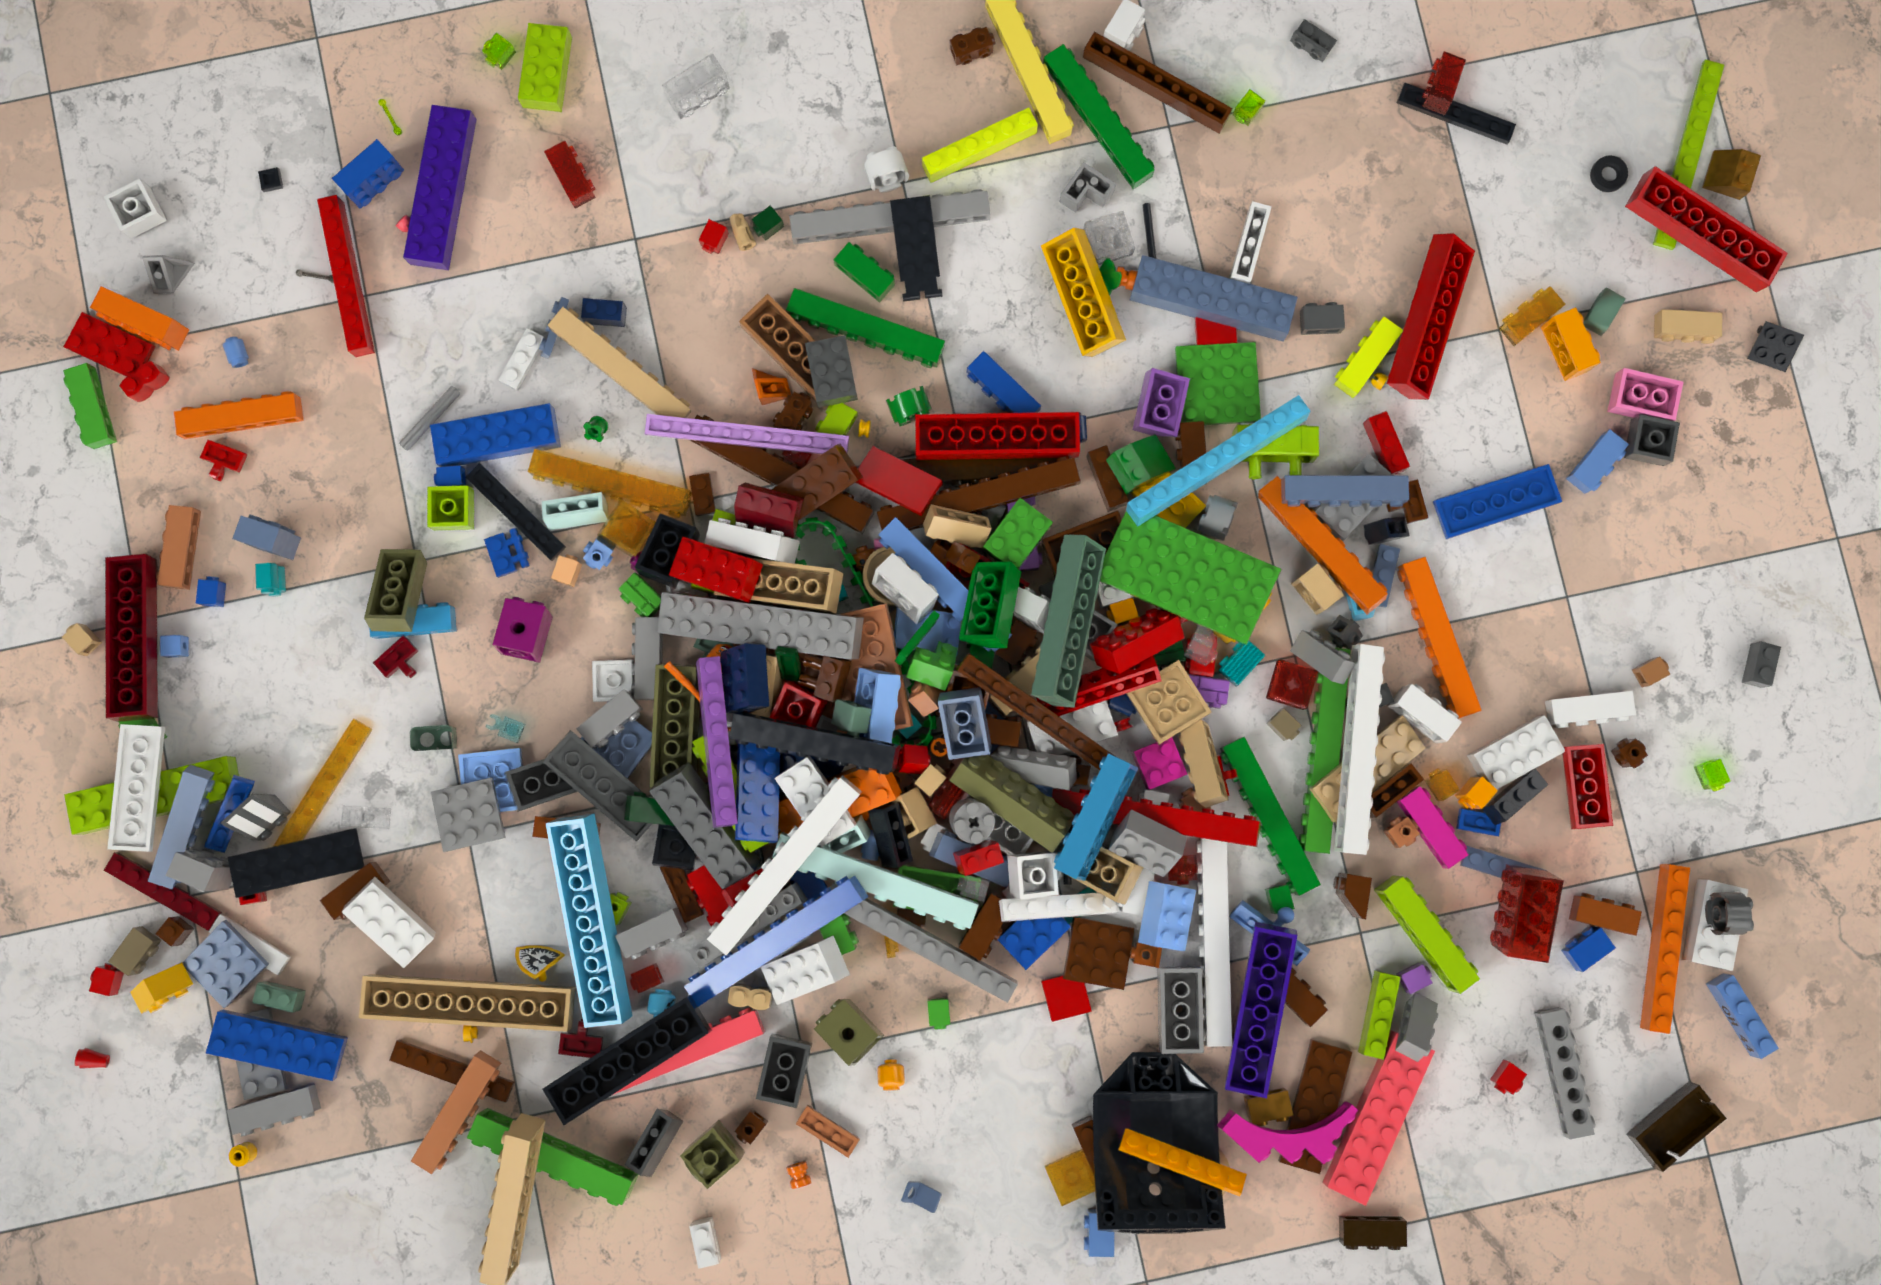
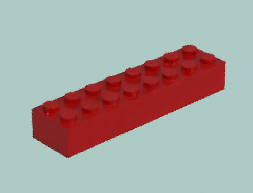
[1625,166,1788,293]
[1387,233,1475,400]
[915,412,1080,460]

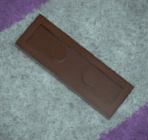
[659,867,704,923]

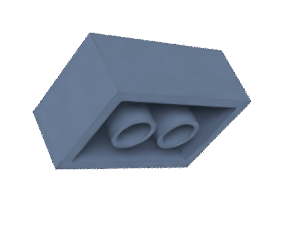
[232,514,301,560]
[938,687,992,760]

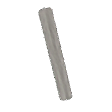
[399,386,460,451]

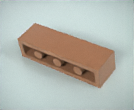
[156,505,201,590]

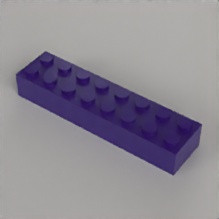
[403,105,477,271]
[1225,921,1298,1099]

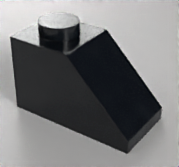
[1363,517,1410,545]

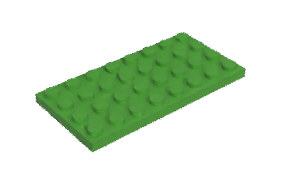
[1100,511,1281,645]

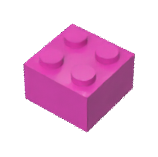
[1131,737,1188,790]

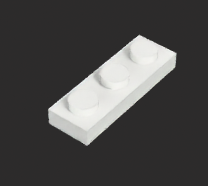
[498,328,546,391]

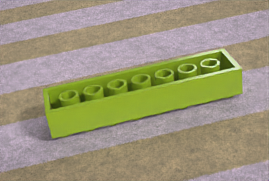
[64,756,239,835]

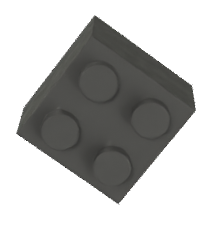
[1624,414,1680,466]

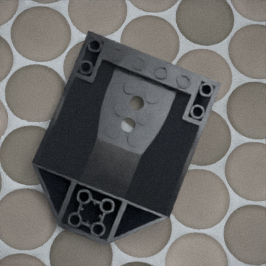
[1093,1052,1226,1234]

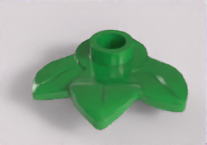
[1099,258,1122,296]

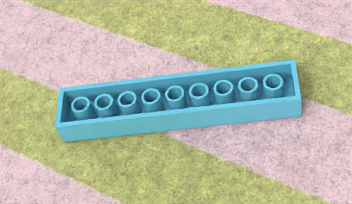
[546,813,633,1028]

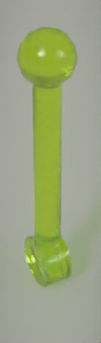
[378,99,402,136]

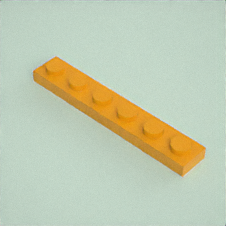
[1118,1128,1247,1196]

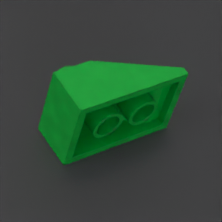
[1106,434,1176,495]

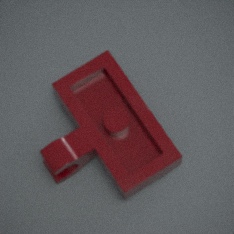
[373,635,418,678]
[558,1019,603,1058]

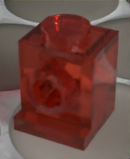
[782,450,813,468]

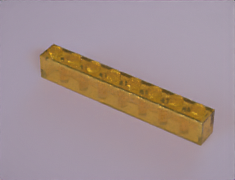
[528,449,692,518]

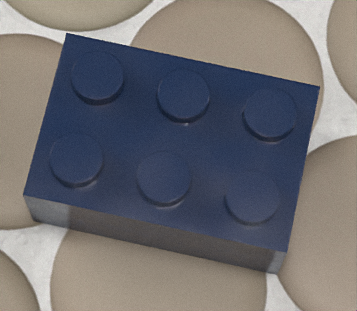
[720,643,770,713]

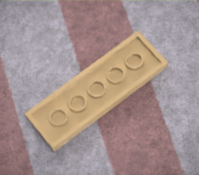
[1310,715,1426,822]

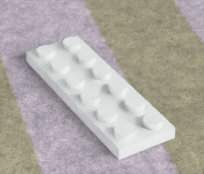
[108,724,165,852]

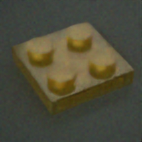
[1044,1149,1095,1206]

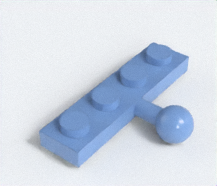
[1229,900,1310,966]

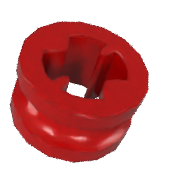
[1114,717,1133,732]

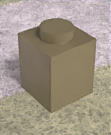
[1266,708,1302,741]

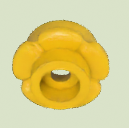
[463,1025,478,1043]

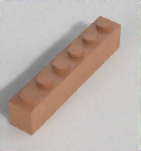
[411,1050,502,1174]

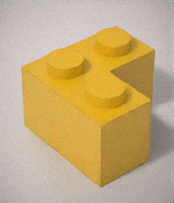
[130,962,193,1014]

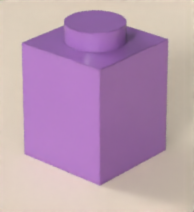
[1396,963,1433,994]

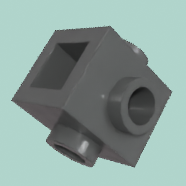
[1327,615,1363,650]

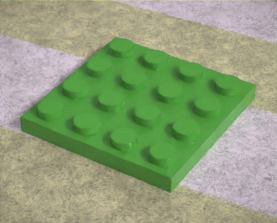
[1175,342,1261,425]

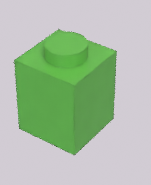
[927,998,950,1030]

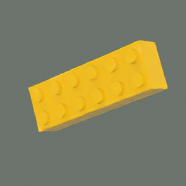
[1041,228,1126,357]

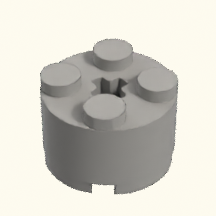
[1198,495,1238,541]
[949,798,995,844]

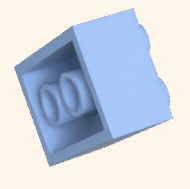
[1138,881,1196,952]

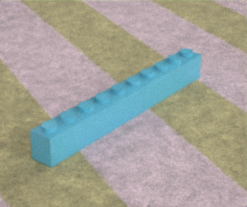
[1126,395,1311,527]

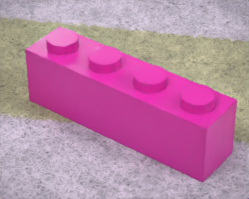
[1397,786,1469,869]

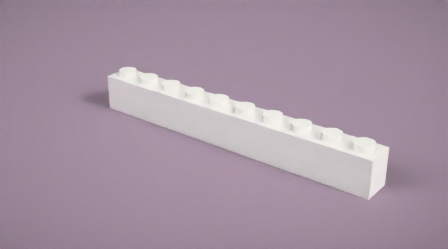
[1334,644,1385,855]
[707,775,862,955]
[1196,838,1232,1047]

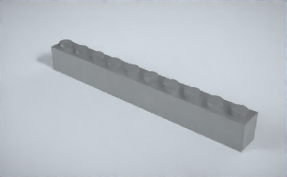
[789,189,990,245]
[831,881,1018,1003]

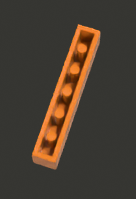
[174,391,304,439]

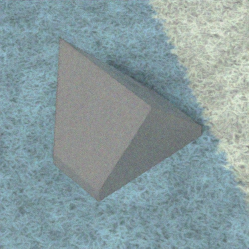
[142,255,195,294]

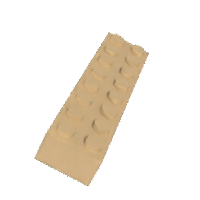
[478,1113,546,1285]

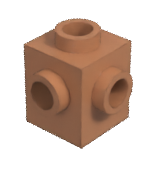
[1383,816,1420,848]

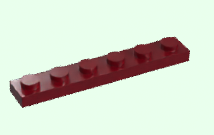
[103,852,222,931]

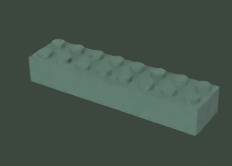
[1031,535,1106,708]

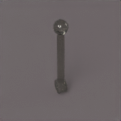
[296,269,334,283]

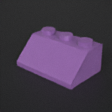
[1132,368,1190,437]

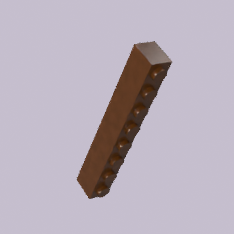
[1083,31,1233,134]

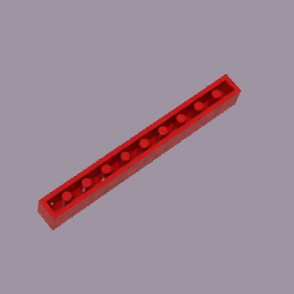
[1052,788,1261,847]

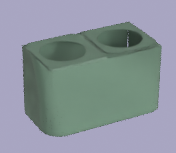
[1583,287,1626,336]
[410,725,457,751]

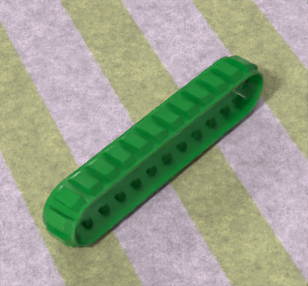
[791,517,937,748]

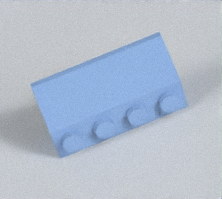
[854,667,901,743]

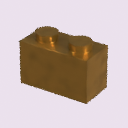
[1244,1088,1294,1126]

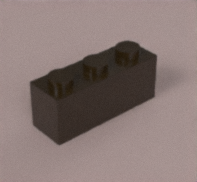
[1339,1216,1407,1250]

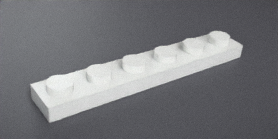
[999,893,1119,922]

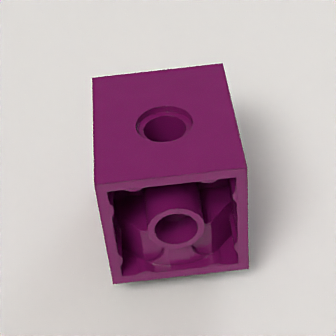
[492,597,553,663]

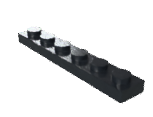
[1396,83,1516,145]
[466,463,566,561]

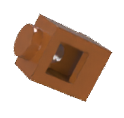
[1130,942,1162,968]

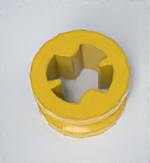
[858,419,871,438]

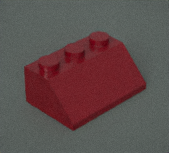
[734,482,804,538]

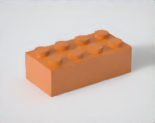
[90,286,189,351]

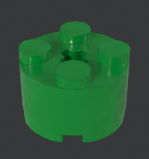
[886,386,932,427]

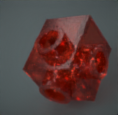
[1168,855,1198,885]

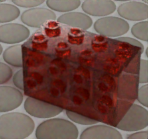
[1490,864,1564,963]

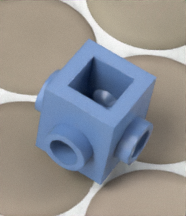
[583,535,616,570]

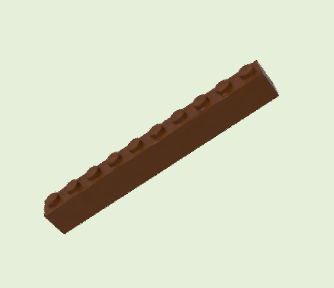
[690,415,874,535]
[877,456,1081,531]

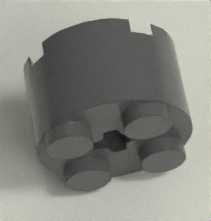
[1705,892,1754,935]

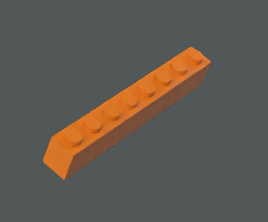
[1258,476,1388,615]
[1397,557,1482,719]
[1640,864,1690,1034]

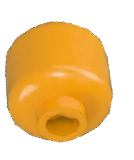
[877,1059,905,1091]

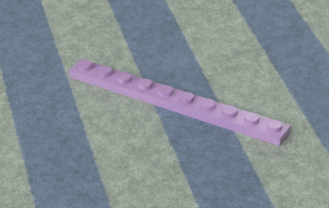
[645,414,849,454]

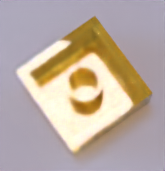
[597,500,656,557]

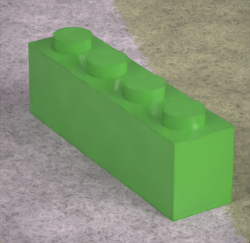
[63,363,117,449]

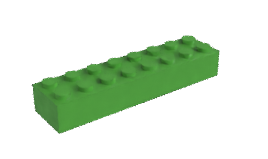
[467,1108,638,1206]

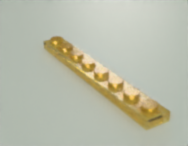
[273,719,373,847]

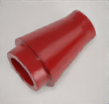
[75,1048,110,1069]

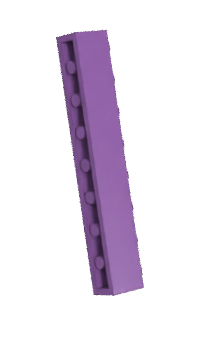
[696,656,738,828]

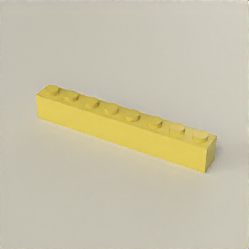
[985,0,1074,144]

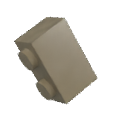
[108,926,162,976]

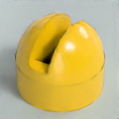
[1371,373,1388,390]

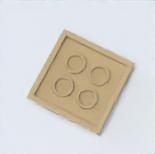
[1126,660,1212,745]

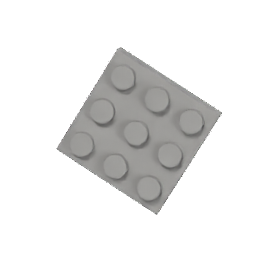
[431,778,506,852]

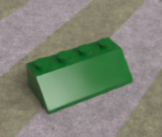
[959,561,1021,648]

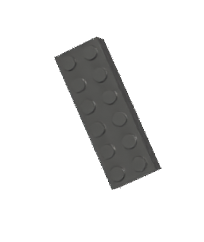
[649,762,761,889]

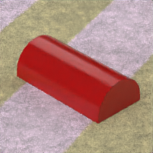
[1562,744,1613,829]

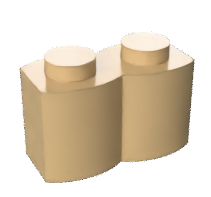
[728,984,773,1010]

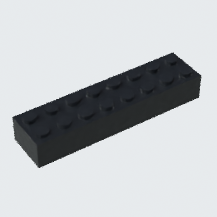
[542,995,712,1125]

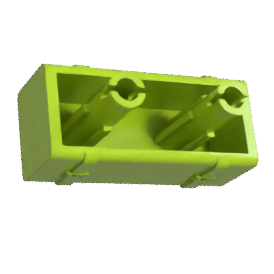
[1232,424,1319,480]

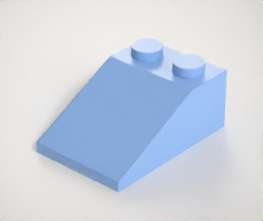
[894,607,961,655]

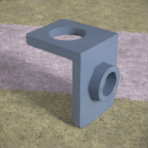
[901,1181,942,1213]

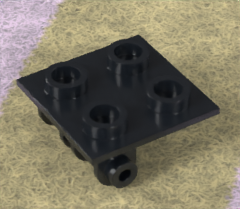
[1747,321,1804,372]

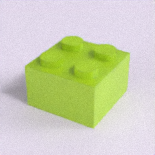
[427,485,474,531]

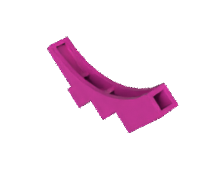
[1217,1101,1358,1164]

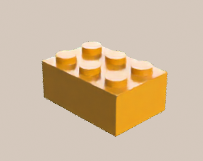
[1541,307,1601,381]

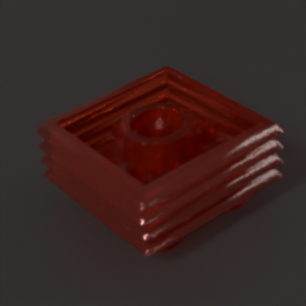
[1266,659,1318,710]
[928,778,964,820]

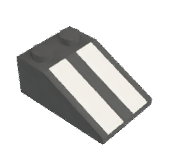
[221,793,291,841]

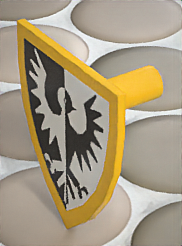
[515,945,565,982]

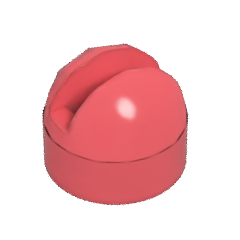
[395,214,410,232]

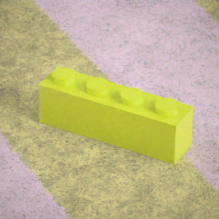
[1334,317,1403,398]

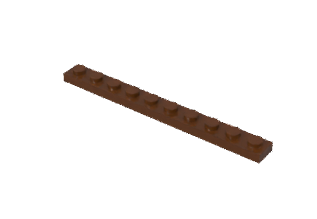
[956,653,1118,770]

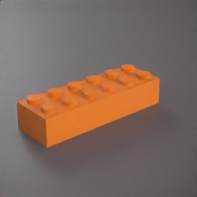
[778,767,902,834]

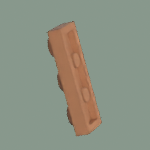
[796,1105,860,1158]

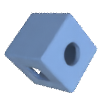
[160,635,189,658]

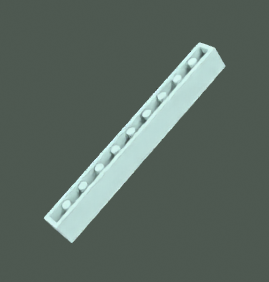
[772,832,979,930]

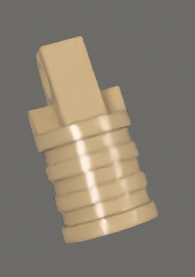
[730,213,756,251]

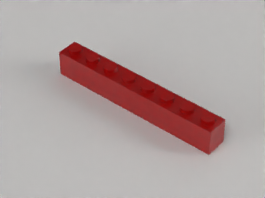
[317,195,375,357]

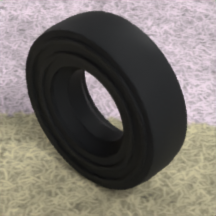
[1590,155,1628,192]

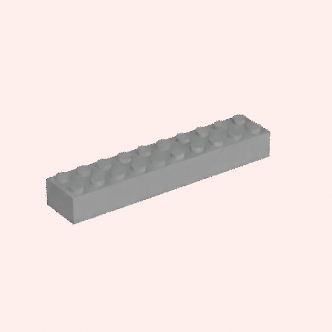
[657,592,864,660]

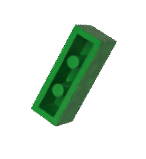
[833,242,895,303]

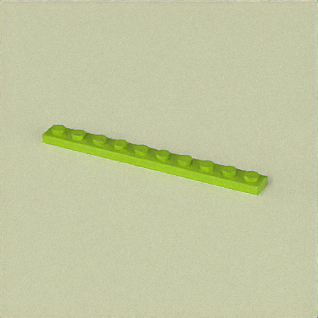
[1653,59,1724,250]

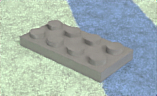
[236,1007,288,1100]

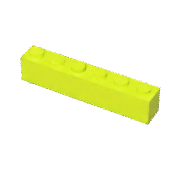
[922,107,1038,183]

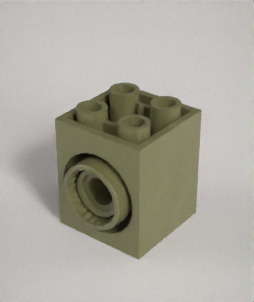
[814,999,884,1066]
[680,1120,745,1189]

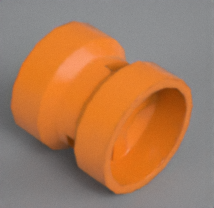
[1117,266,1137,291]
[786,1161,811,1189]

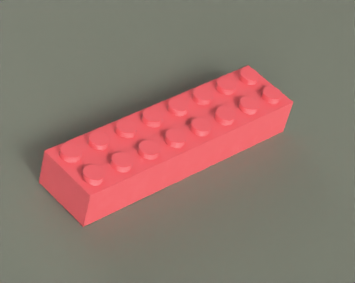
[1322,1030,1435,1206]

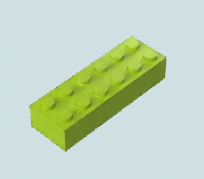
[1374,875,1480,994]

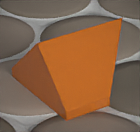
[752,368,791,405]

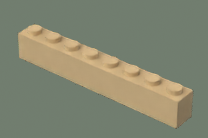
[548,307,691,418]

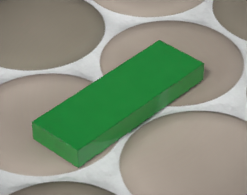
[895,611,940,665]

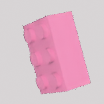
[1607,368,1683,421]

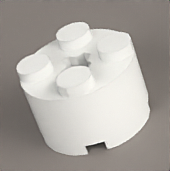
[864,146,909,192]

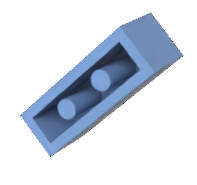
[1566,429,1629,494]

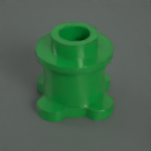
[583,416,608,442]

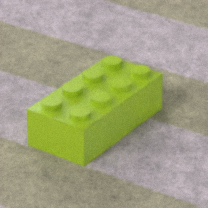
[518,23,572,112]

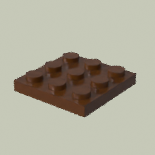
[1062,917,1134,990]

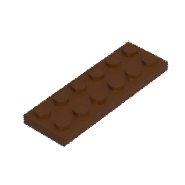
[1278,1039,1352,1174]

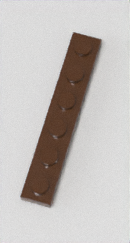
[389,1040,514,1103]

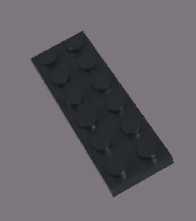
[227,828,364,898]

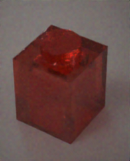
[630,963,664,994]

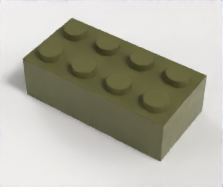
[364,549,427,632]

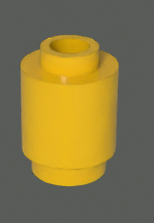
[229,1142,257,1167]

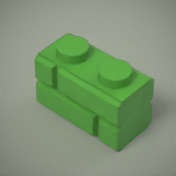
[618,572,661,617]

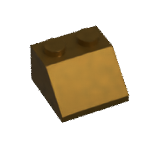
[1702,149,1761,200]

